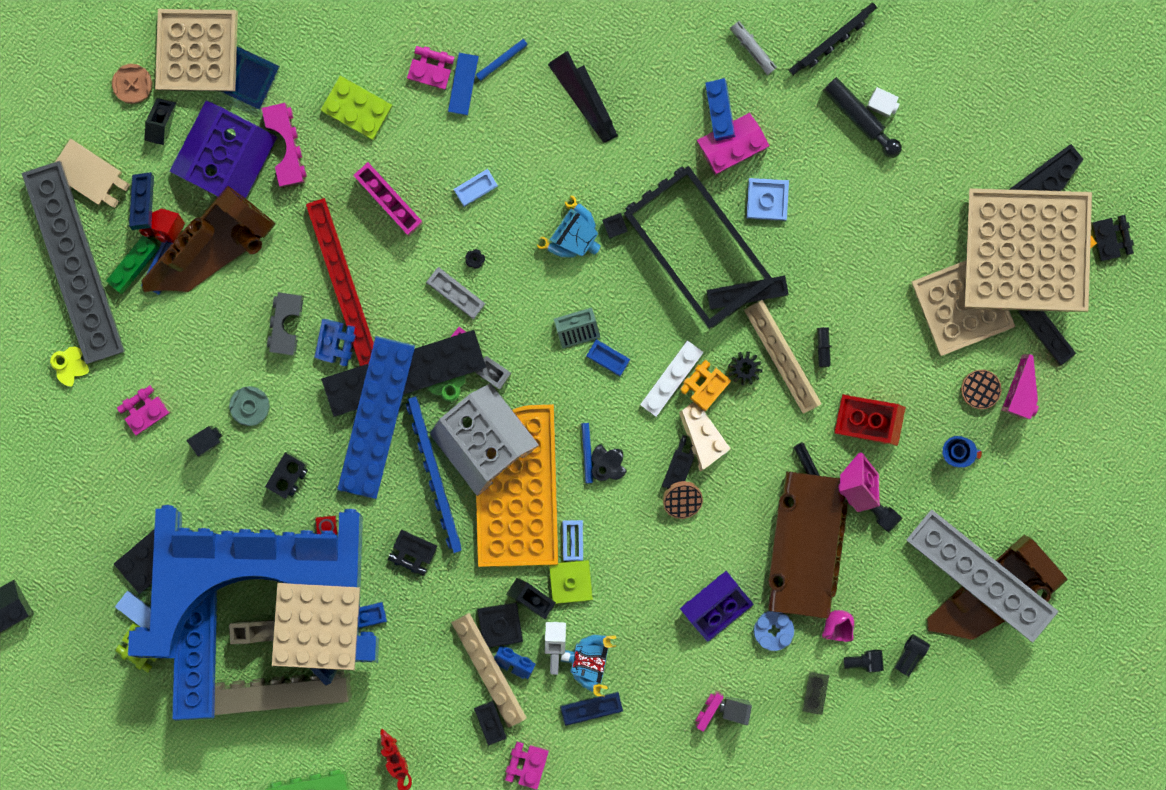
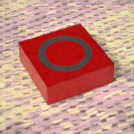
[316,515,338,535]

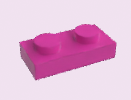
[695,691,724,732]

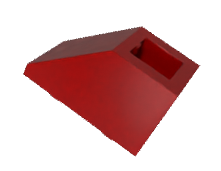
[138,208,185,243]

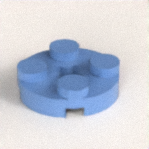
[754,611,794,651]

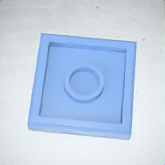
[746,178,789,221]

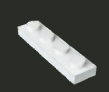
[640,340,703,416]

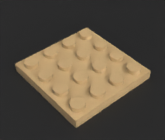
[155,9,238,91]
[911,260,1015,356]
[272,583,360,670]

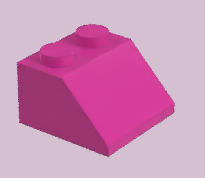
[838,452,880,512]

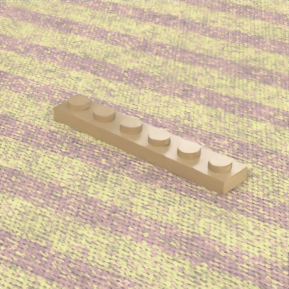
[744,300,821,414]
[451,613,526,728]

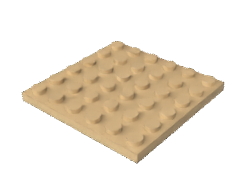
[965,189,1092,313]

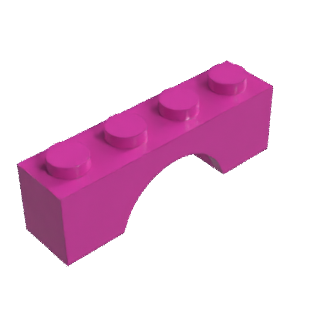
[262,103,307,188]

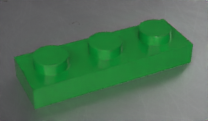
[106,235,160,294]

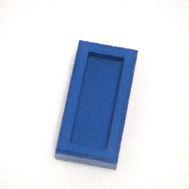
[586,339,630,376]

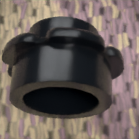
[465,249,485,269]

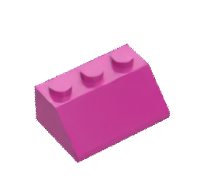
[696,113,770,175]

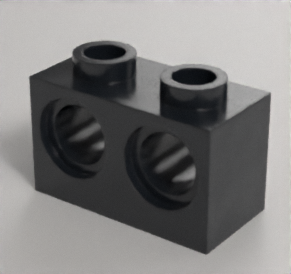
[265,452,308,499]

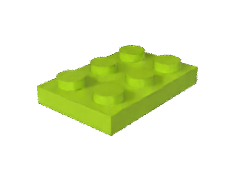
[321,76,393,140]

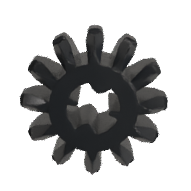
[728,351,762,385]

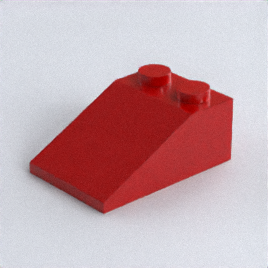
[835,394,906,446]

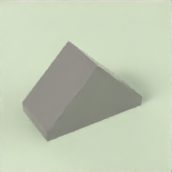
[475,356,511,389]

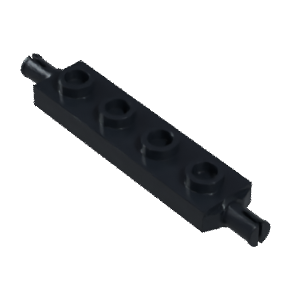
[788,2,877,76]

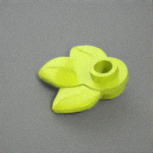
[50,347,89,387]

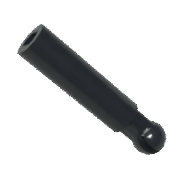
[822,77,902,158]

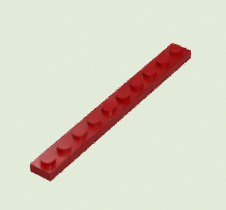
[306,198,374,366]

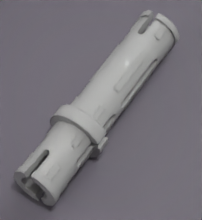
[730,21,777,75]

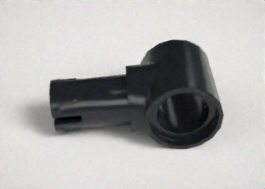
[869,504,903,533]
[844,650,884,672]

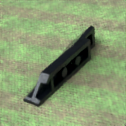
[548,51,618,143]

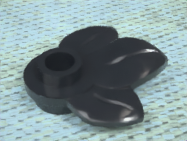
[591,444,627,481]

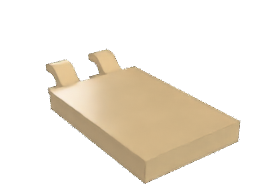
[55,138,130,208]

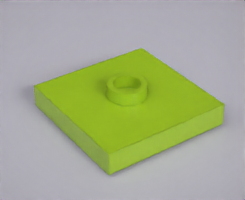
[549,560,593,604]

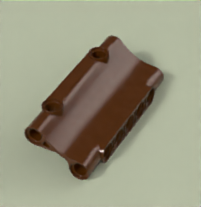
[768,471,848,618]

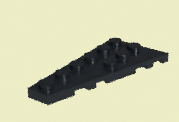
[1009,144,1083,191]

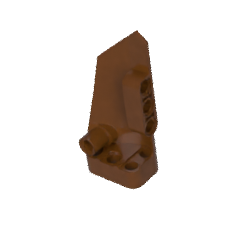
[141,186,276,292]
[927,534,1068,640]

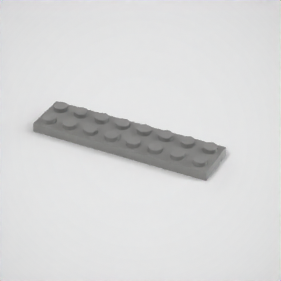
[906,509,1059,643]

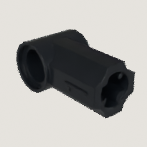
[894,634,930,677]

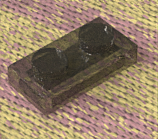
[802,671,829,715]

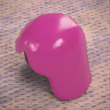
[822,610,854,642]

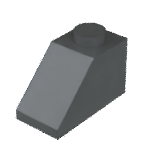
[719,696,752,725]

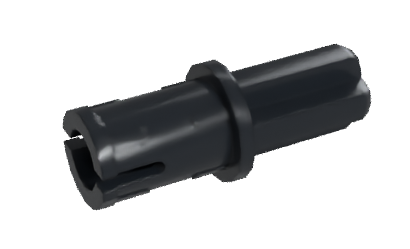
[816,327,832,368]

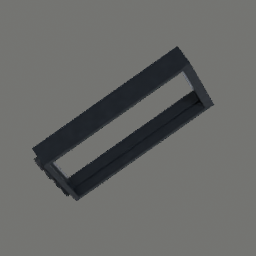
[624,166,774,331]

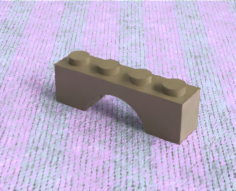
[229,620,275,644]

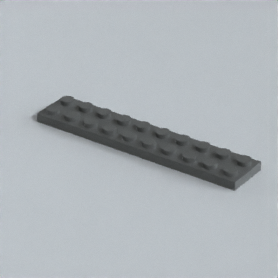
[22,161,125,364]

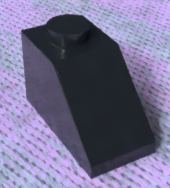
[144,98,176,145]
[186,426,223,457]
[506,578,556,619]

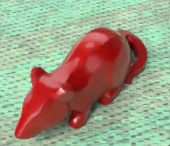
[380,729,412,790]

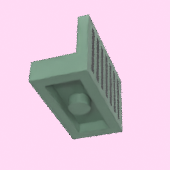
[554,308,600,349]

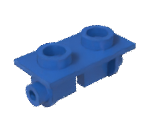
[494,646,536,679]

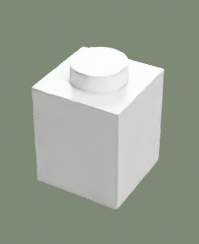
[866,87,899,118]
[545,622,566,654]

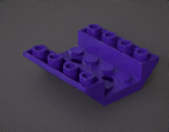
[170,100,278,198]

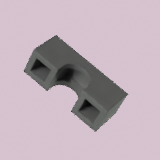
[267,292,304,356]

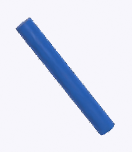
[476,39,528,81]
[581,423,593,483]

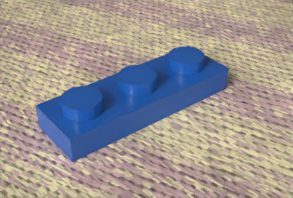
[705,78,736,141]

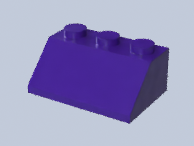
[680,571,754,642]

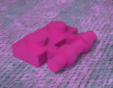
[407,46,455,90]
[117,385,170,435]
[505,741,549,789]

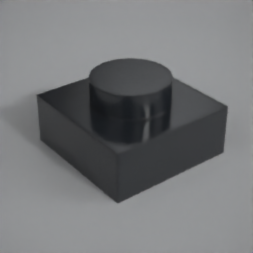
[602,213,628,239]

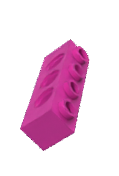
[353,162,423,236]

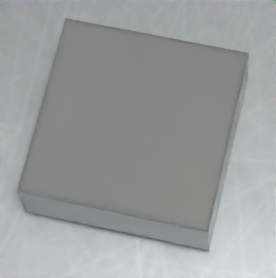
[550,654,559,675]

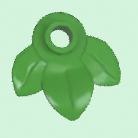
[428,375,465,402]

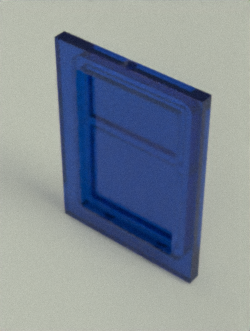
[220,46,280,110]

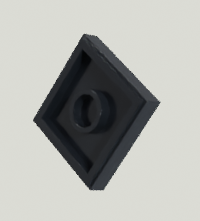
[477,602,523,648]

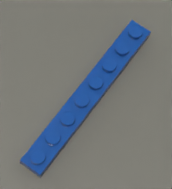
[406,397,462,553]

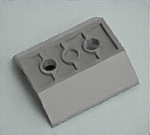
[430,383,539,496]

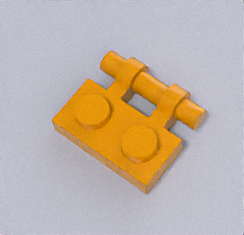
[680,360,731,411]

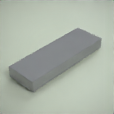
[426,267,486,319]

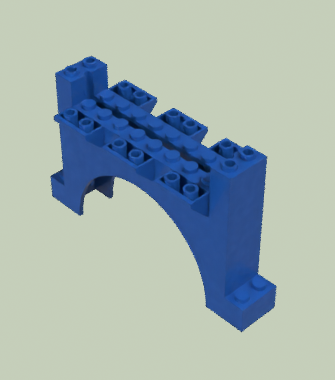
[128,505,379,663]

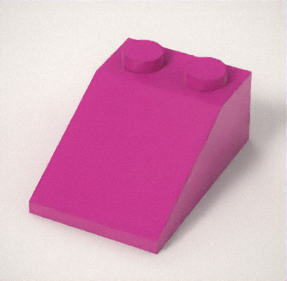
[1001,354,1039,419]

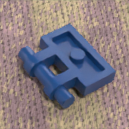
[314,319,356,366]

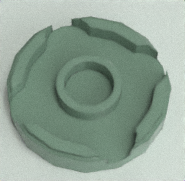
[229,386,270,426]

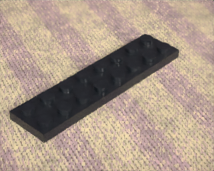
[321,330,487,417]

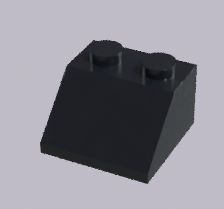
[0,579,34,633]

